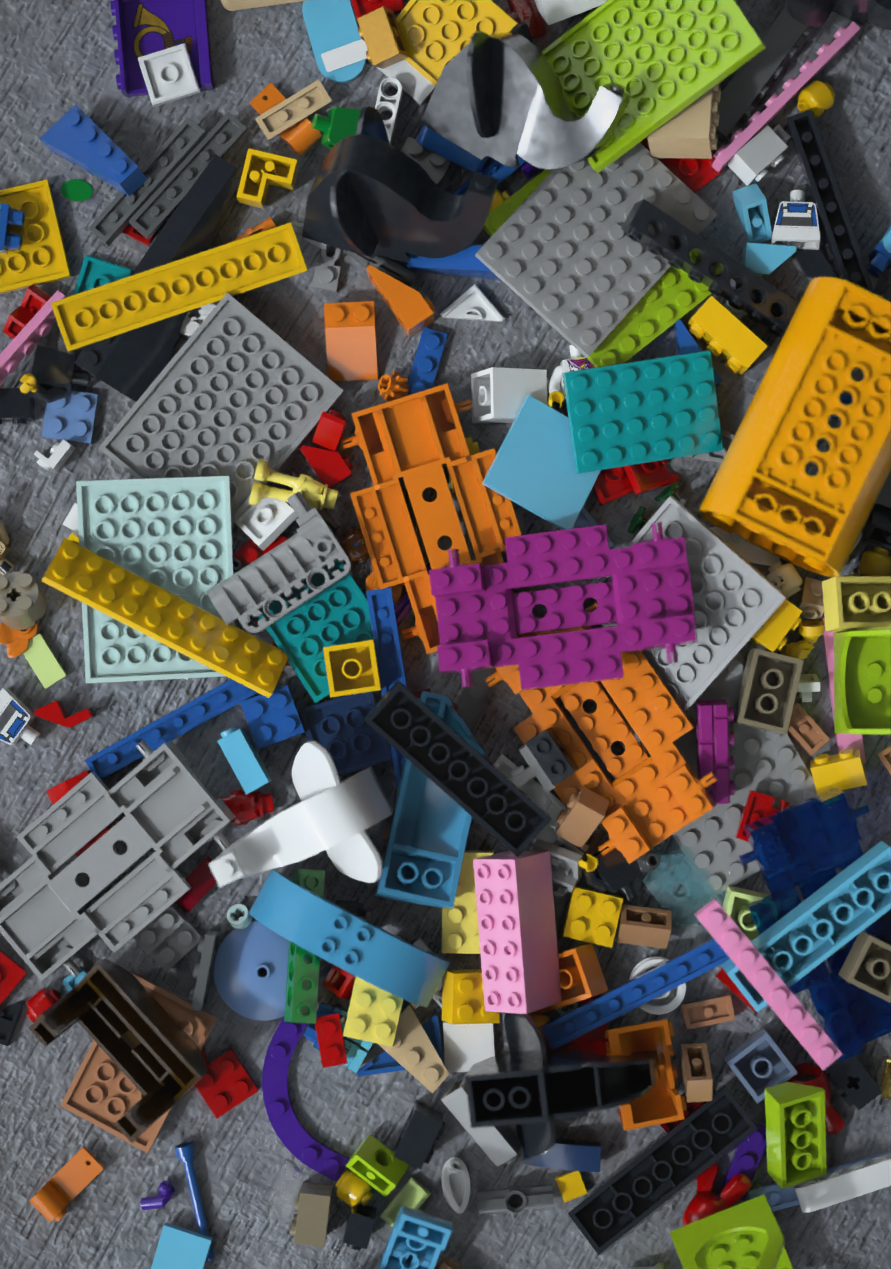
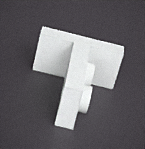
[510,745,555,793]

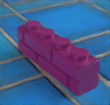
[696,699,735,804]

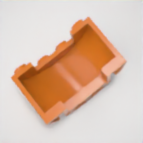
[605,1019,687,1131]

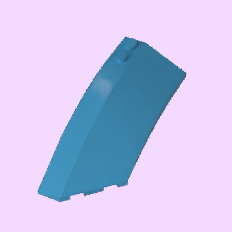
[375,691,487,909]

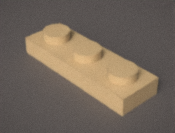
[255,79,332,141]

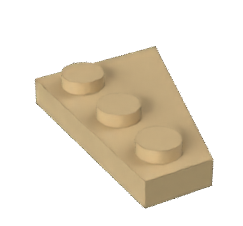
[378,1004,449,1094]

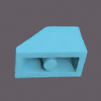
[732,183,772,243]
[742,243,797,279]

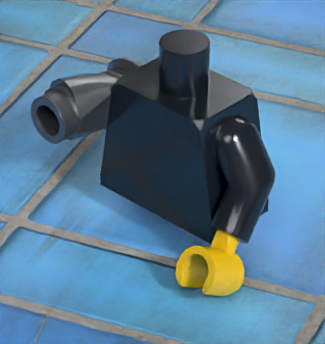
[20,333,90,403]
[578,846,660,901]

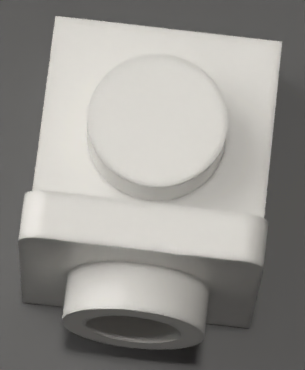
[34,439,76,472]

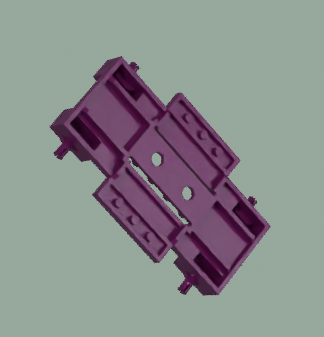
[429,522,698,690]

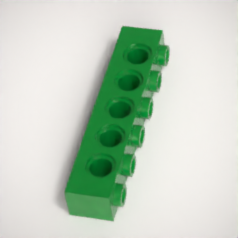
[284,869,325,1024]

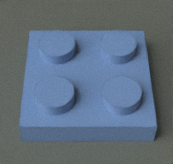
[42,391,99,444]

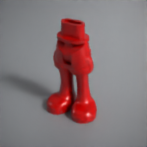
[214,789,275,826]

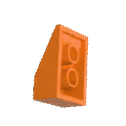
[366,265,435,338]
[324,301,378,382]
[533,943,609,1014]

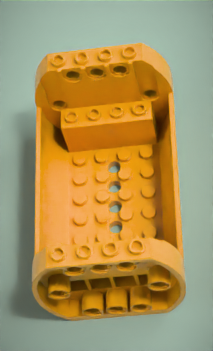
[698,277,891,578]

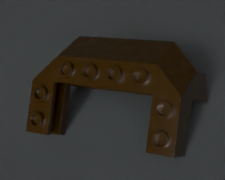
[29,958,208,1143]

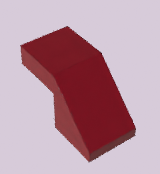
[175,856,217,914]

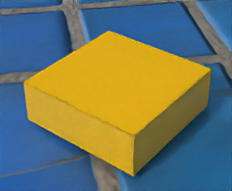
[555,1170,588,1202]

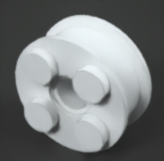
[629,956,686,1015]

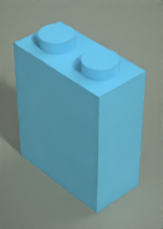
[217,726,272,795]

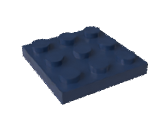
[299,691,393,776]

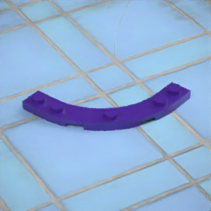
[262,1016,349,1182]

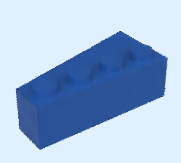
[40,104,148,196]

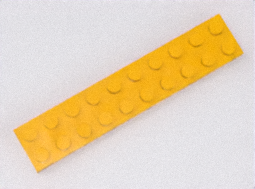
[50,222,307,352]
[42,537,288,698]

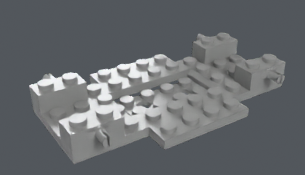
[0,740,236,981]

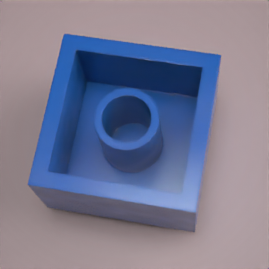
[240,685,306,749]

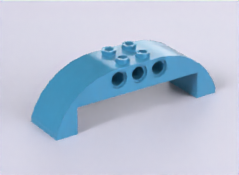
[249,869,450,1008]
[377,1205,453,1269]

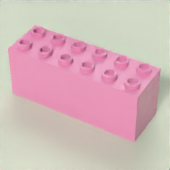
[473,850,562,1014]

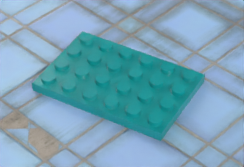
[563,350,723,474]
[258,560,377,703]

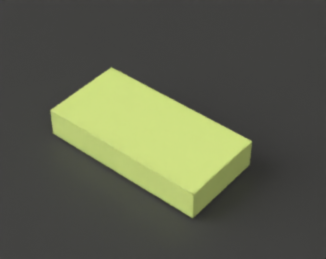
[23,634,68,689]
[380,1177,431,1227]

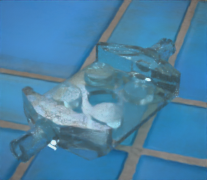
[643,847,717,937]

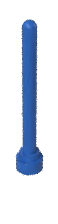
[174,1142,214,1262]

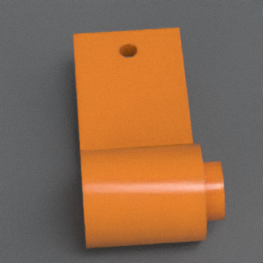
[249,82,322,157]
[29,1146,105,1222]

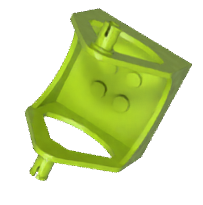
[834,630,891,734]
[669,1194,793,1269]

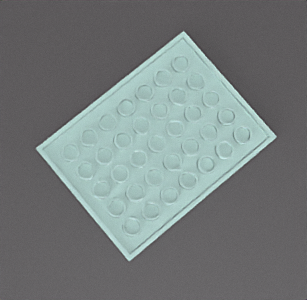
[76,476,235,683]

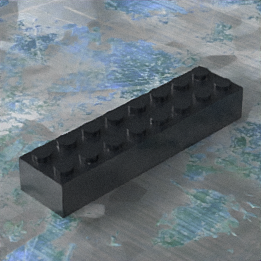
[364,680,552,857]
[567,1087,759,1255]

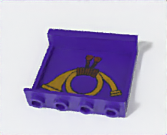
[110,0,214,97]

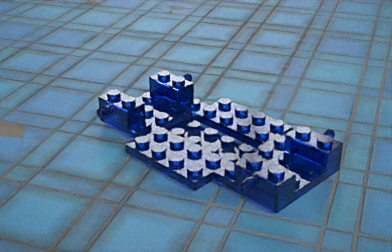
[739,788,891,1062]

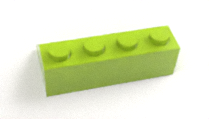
[765,1082,827,1189]

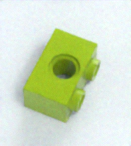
[346,1134,409,1197]

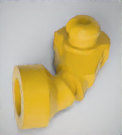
[781,619,824,660]

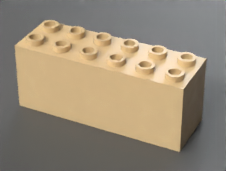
[647,83,721,159]

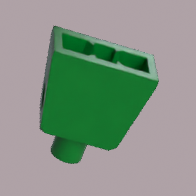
[311,107,361,149]

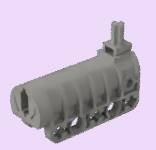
[206,491,350,633]

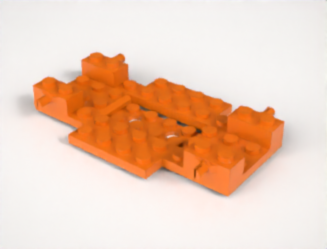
[341,383,530,654]
[485,602,718,864]

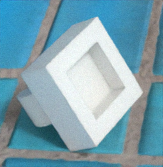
[797,674,820,702]

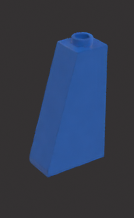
[405,245,502,281]

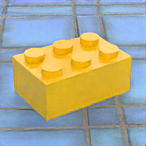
[686,296,768,375]

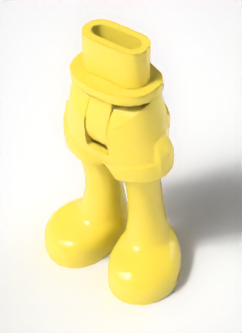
[249,459,338,510]

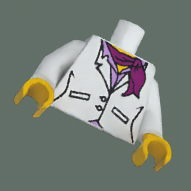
[548,345,595,408]

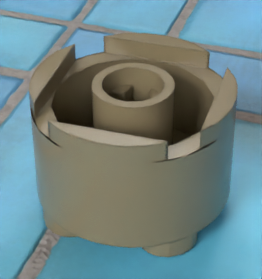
[0,572,47,630]

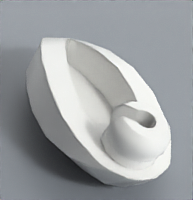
[441,1157,471,1214]

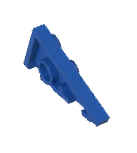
[357,1015,445,1077]

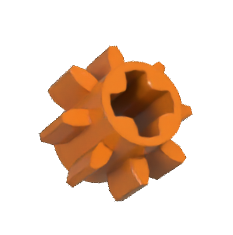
[378,371,409,402]

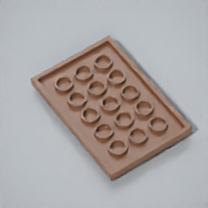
[60,971,218,1153]

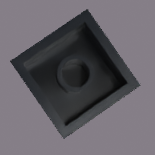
[393,1101,445,1169]

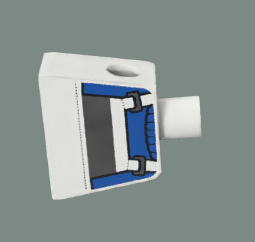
[771,190,820,250]
[0,688,40,746]

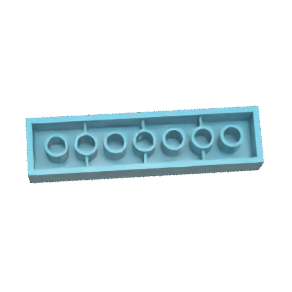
[721,841,891,1012]

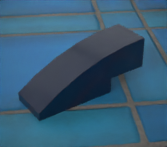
[523,1139,601,1172]

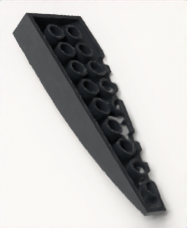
[74,154,237,402]

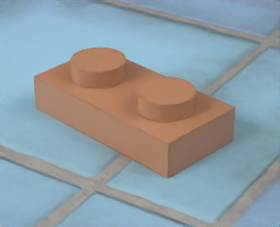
[788,702,830,756]
[681,994,735,1030]

